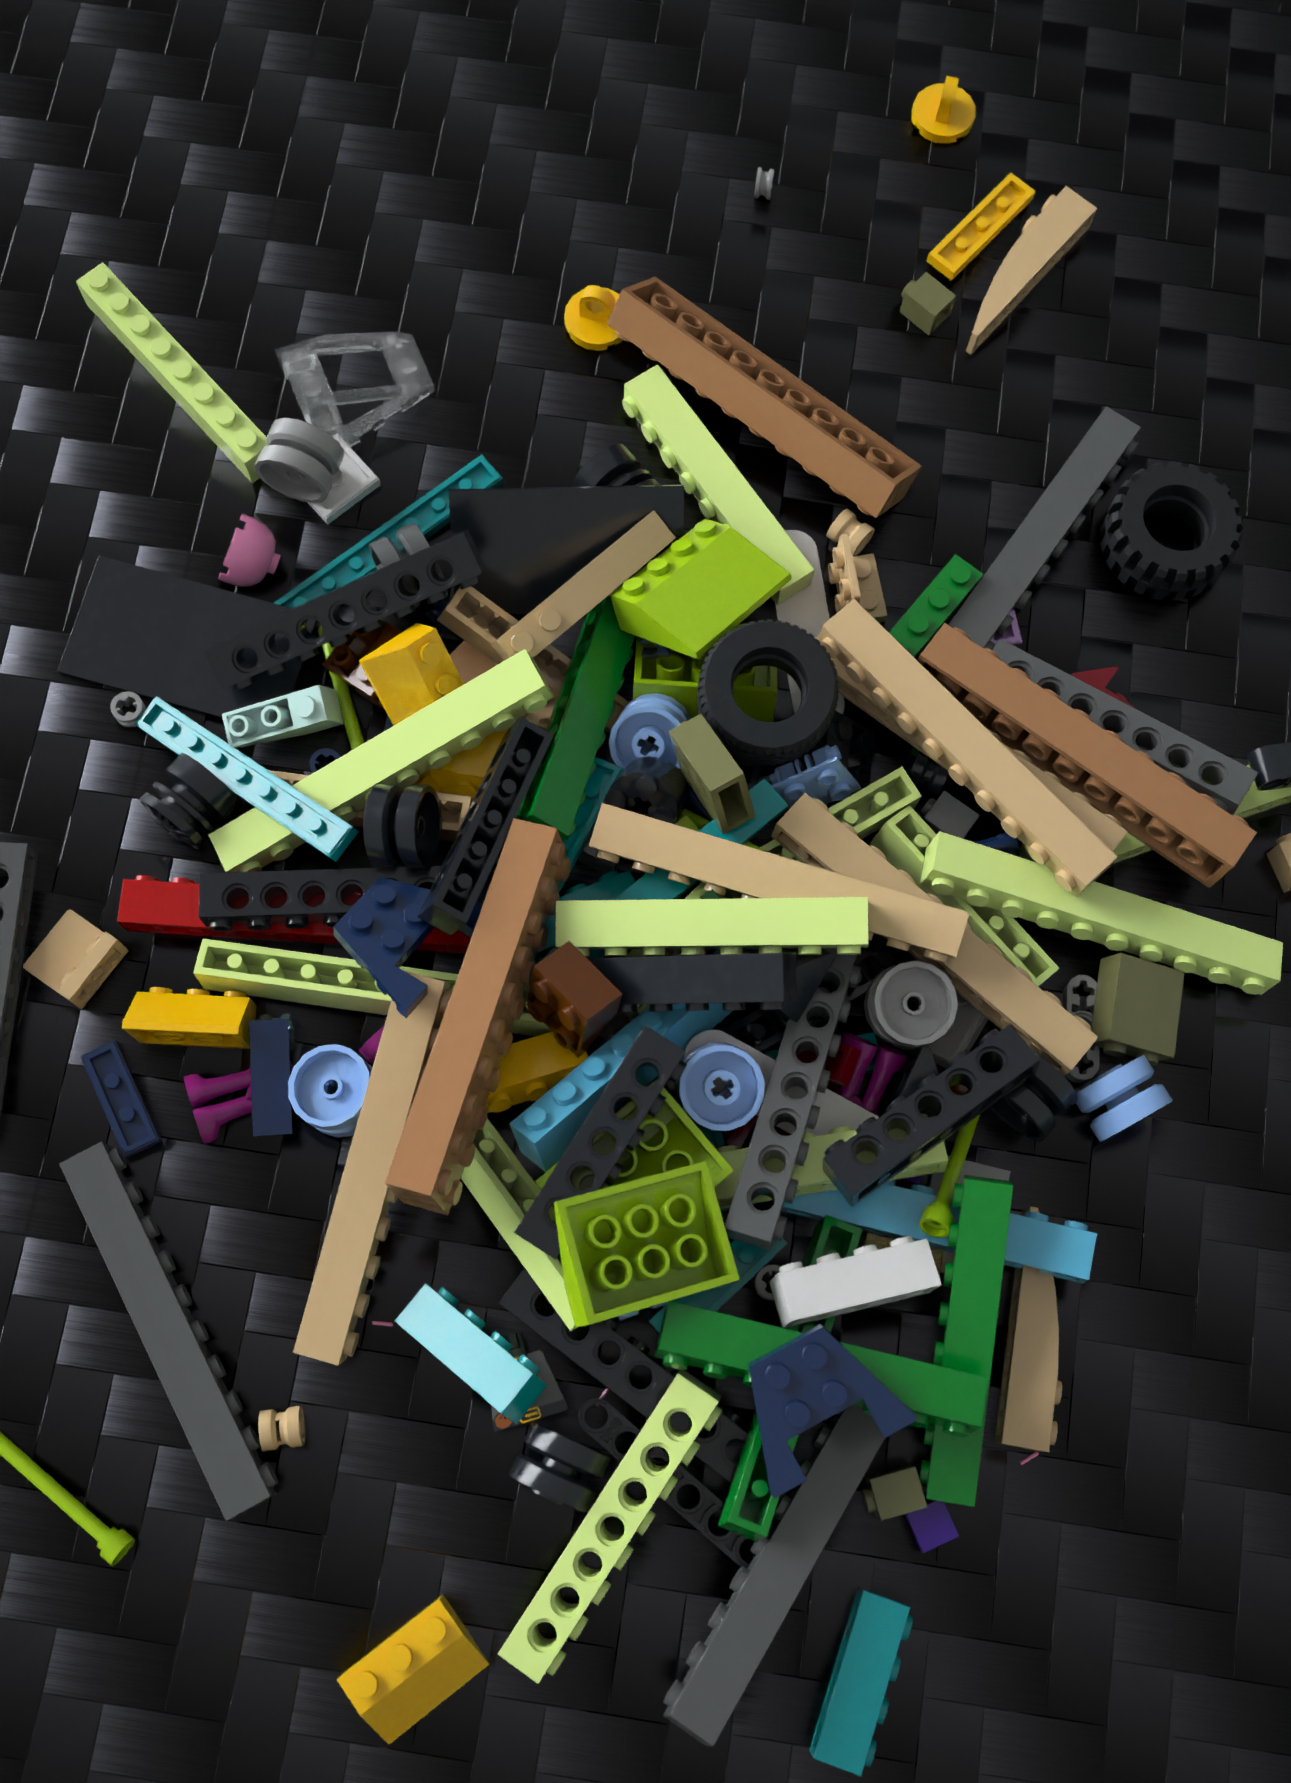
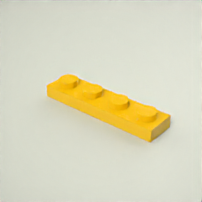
[927,173,1036,281]

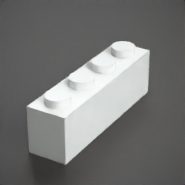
[769,1236,942,1328]

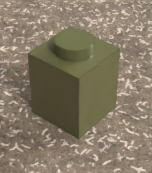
[899,272,956,335]
[861,1466,927,1521]

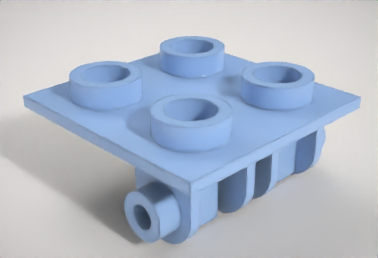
[769,745,861,809]

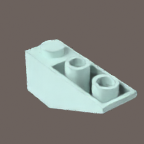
[222,685,344,748]

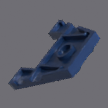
[334,877,483,1018]
[748,1324,917,1498]

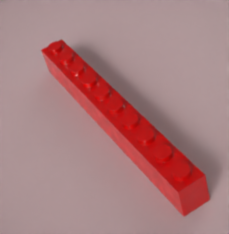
[117,875,471,954]

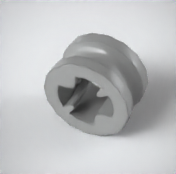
[754,167,774,200]
[110,691,146,728]
[754,1265,781,1301]

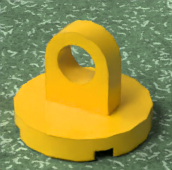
[912,76,976,144]
[564,285,623,351]

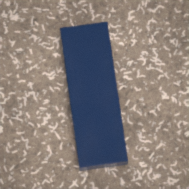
[249,1019,292,1136]
[80,1040,162,1158]

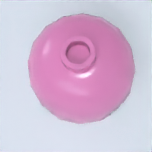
[218,513,281,587]

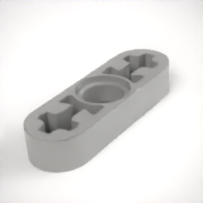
[1062,975,1100,1083]

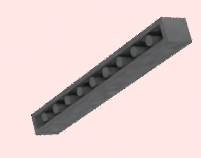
[948,406,1141,650]
[59,1141,278,1521]
[663,1405,885,1746]

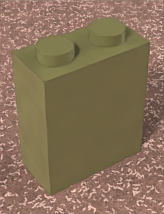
[668,714,756,835]
[1091,953,1185,1066]

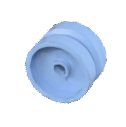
[609,693,691,769]
[675,1042,765,1131]
[288,1044,373,1138]
[1076,1055,1173,1142]

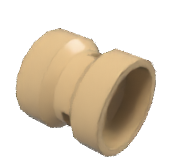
[826,508,875,556]
[258,1406,305,1451]

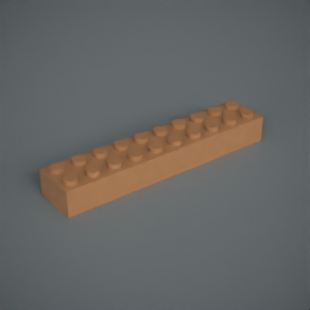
[607,277,922,518]
[918,623,1257,888]
[385,818,571,1215]

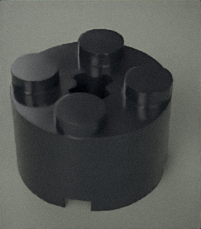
[605,756,689,824]

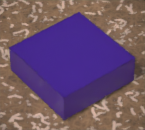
[904,1500,959,1553]

